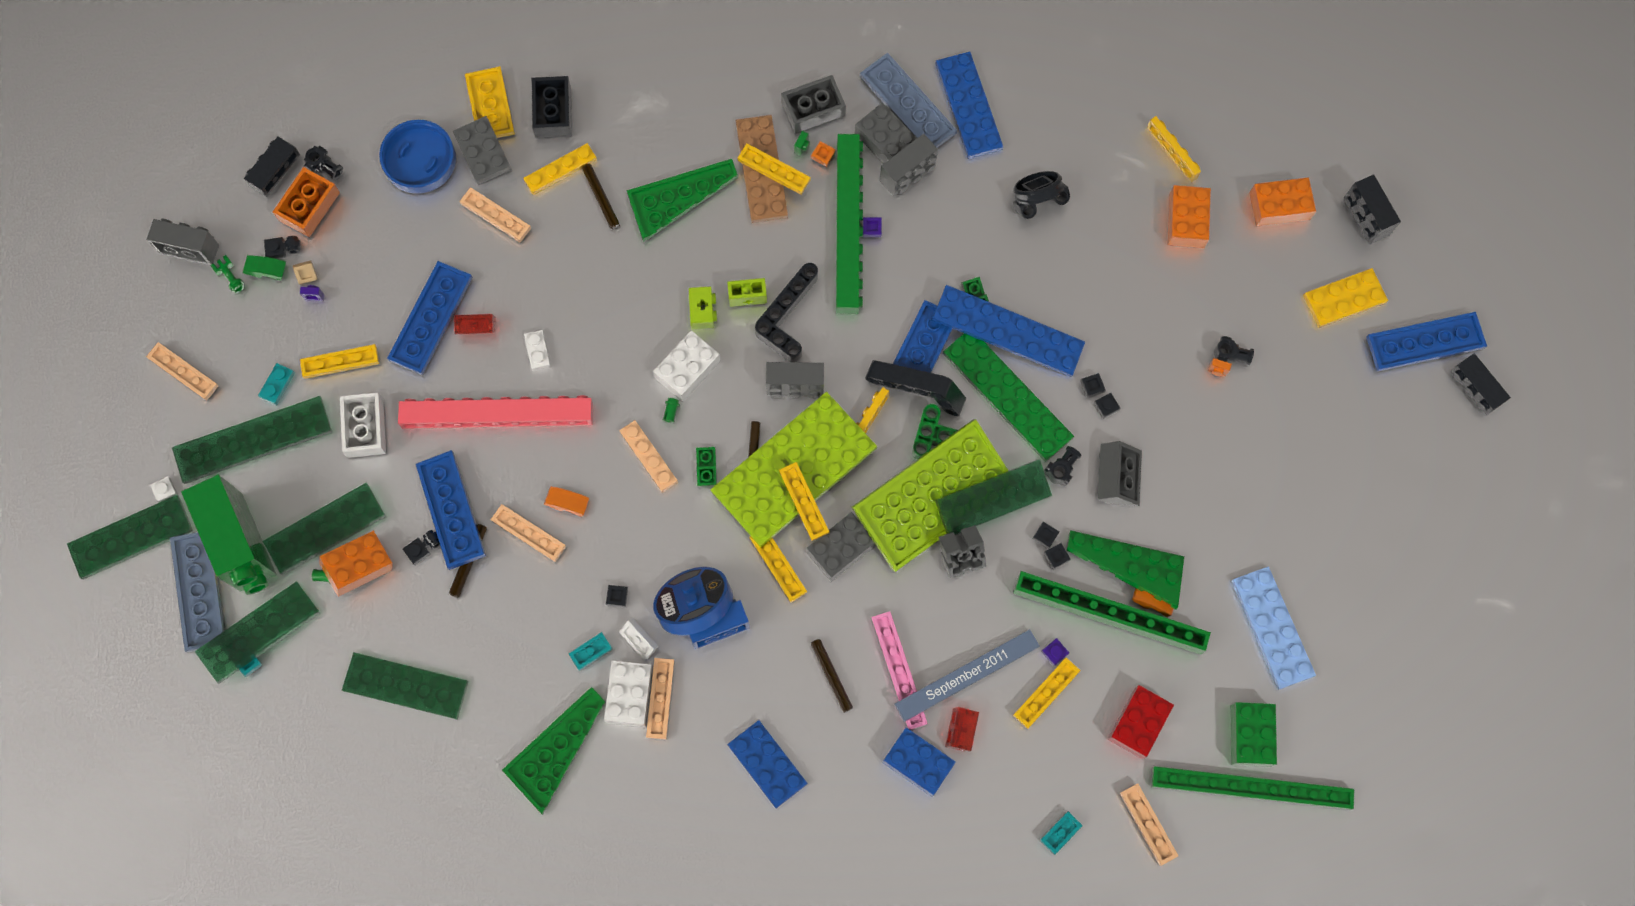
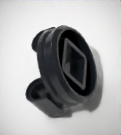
[1013,171,1070,219]

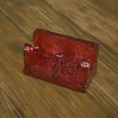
[454,314,496,334]
[945,707,979,752]

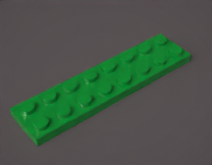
[943,334,1074,462]

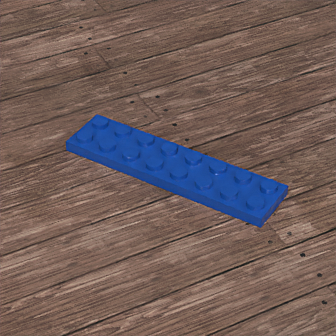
[932,285,1085,377]

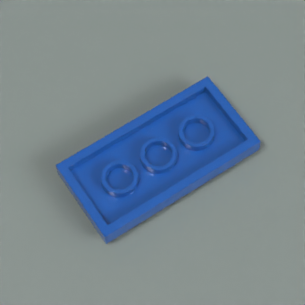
[893,300,952,373]
[727,720,808,809]

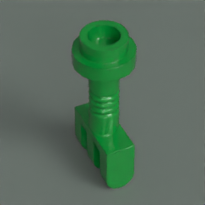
[210,255,244,293]

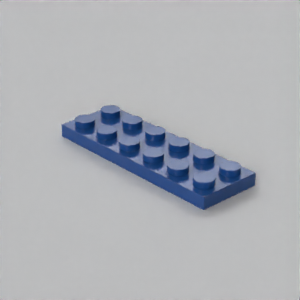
[935,51,1003,159]
[387,261,473,375]
[1366,312,1487,372]
[416,450,486,570]

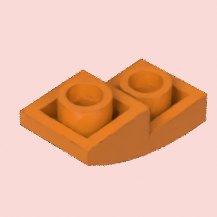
[544,486,589,517]
[1132,588,1173,617]

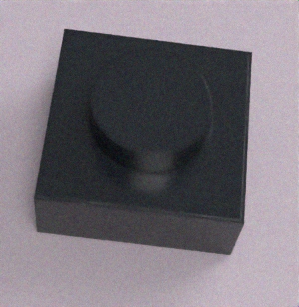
[1080,373,1106,398]
[1094,393,1121,419]
[1032,522,1060,549]
[1044,543,1071,570]
[606,585,628,607]

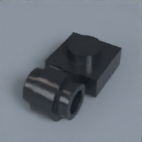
[264,236,301,259]
[403,530,440,565]

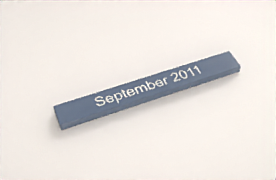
[894,629,1040,722]

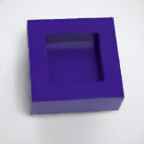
[863,217,882,238]
[300,285,324,301]
[1041,638,1069,666]

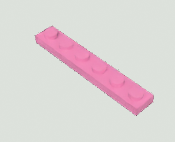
[871,611,928,730]

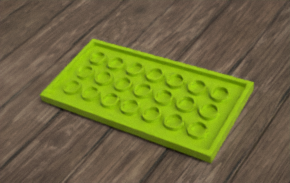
[710,392,877,548]
[851,419,1016,572]

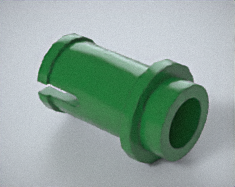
[662,398,680,423]
[312,569,330,584]

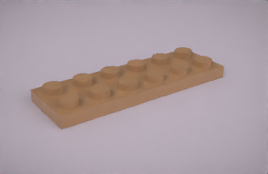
[736,115,788,223]

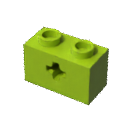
[727,278,767,307]
[689,287,717,330]

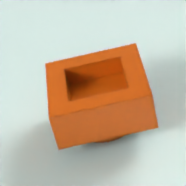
[811,141,836,167]
[1208,358,1232,377]

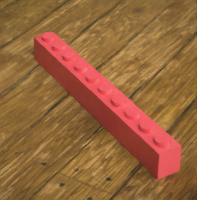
[398,395,593,429]

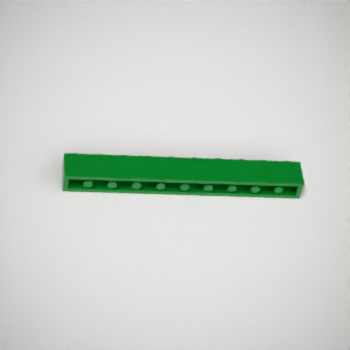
[836,134,863,314]
[1013,571,1211,655]

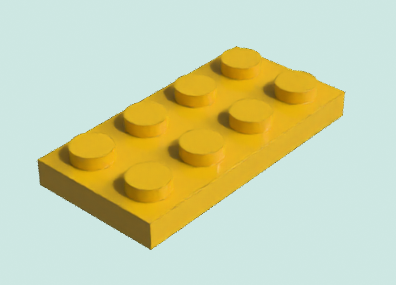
[465,66,515,138]
[1303,268,1388,328]

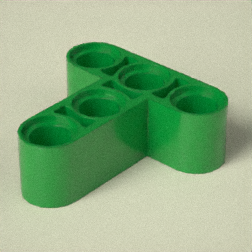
[912,404,958,460]

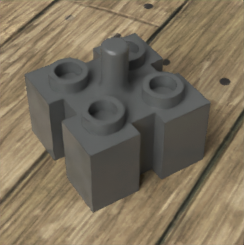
[939,525,987,578]

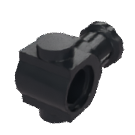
[304,146,343,180]
[1214,336,1254,365]
[1044,446,1082,486]

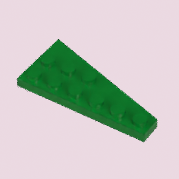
[626,159,738,242]
[1066,530,1185,610]
[502,687,606,815]

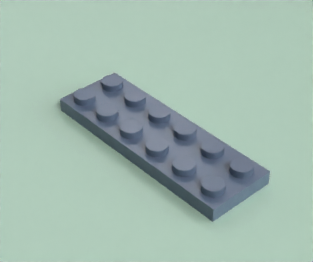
[859,53,957,148]
[170,532,226,653]

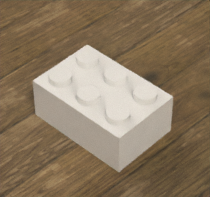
[653,331,721,402]
[340,393,386,458]
[604,661,653,727]

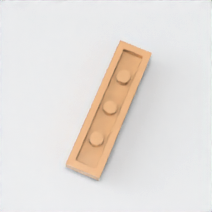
[459,187,531,243]
[146,342,219,401]
[619,420,678,493]
[491,504,566,562]
[646,658,675,740]
[1119,784,1178,866]

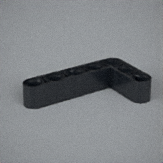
[755,263,818,362]
[865,360,966,416]

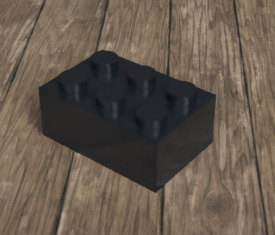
[531,76,572,138]
[1344,174,1401,244]

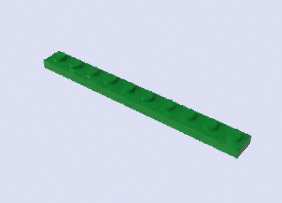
[1151,766,1354,810]

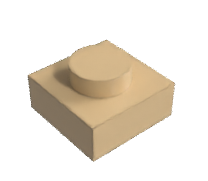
[293,260,318,285]

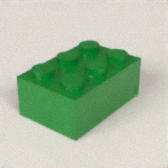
[1230,702,1277,767]

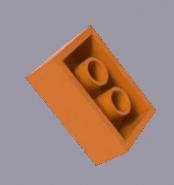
[273,167,340,238]
[1249,177,1316,227]
[1167,185,1211,248]
[319,530,392,597]

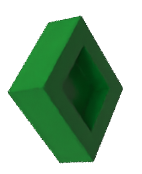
[794,131,810,156]

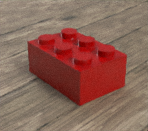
[1107,685,1174,760]

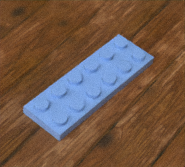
[1232,566,1316,690]

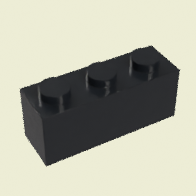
[244,136,300,197]
[1451,353,1511,415]

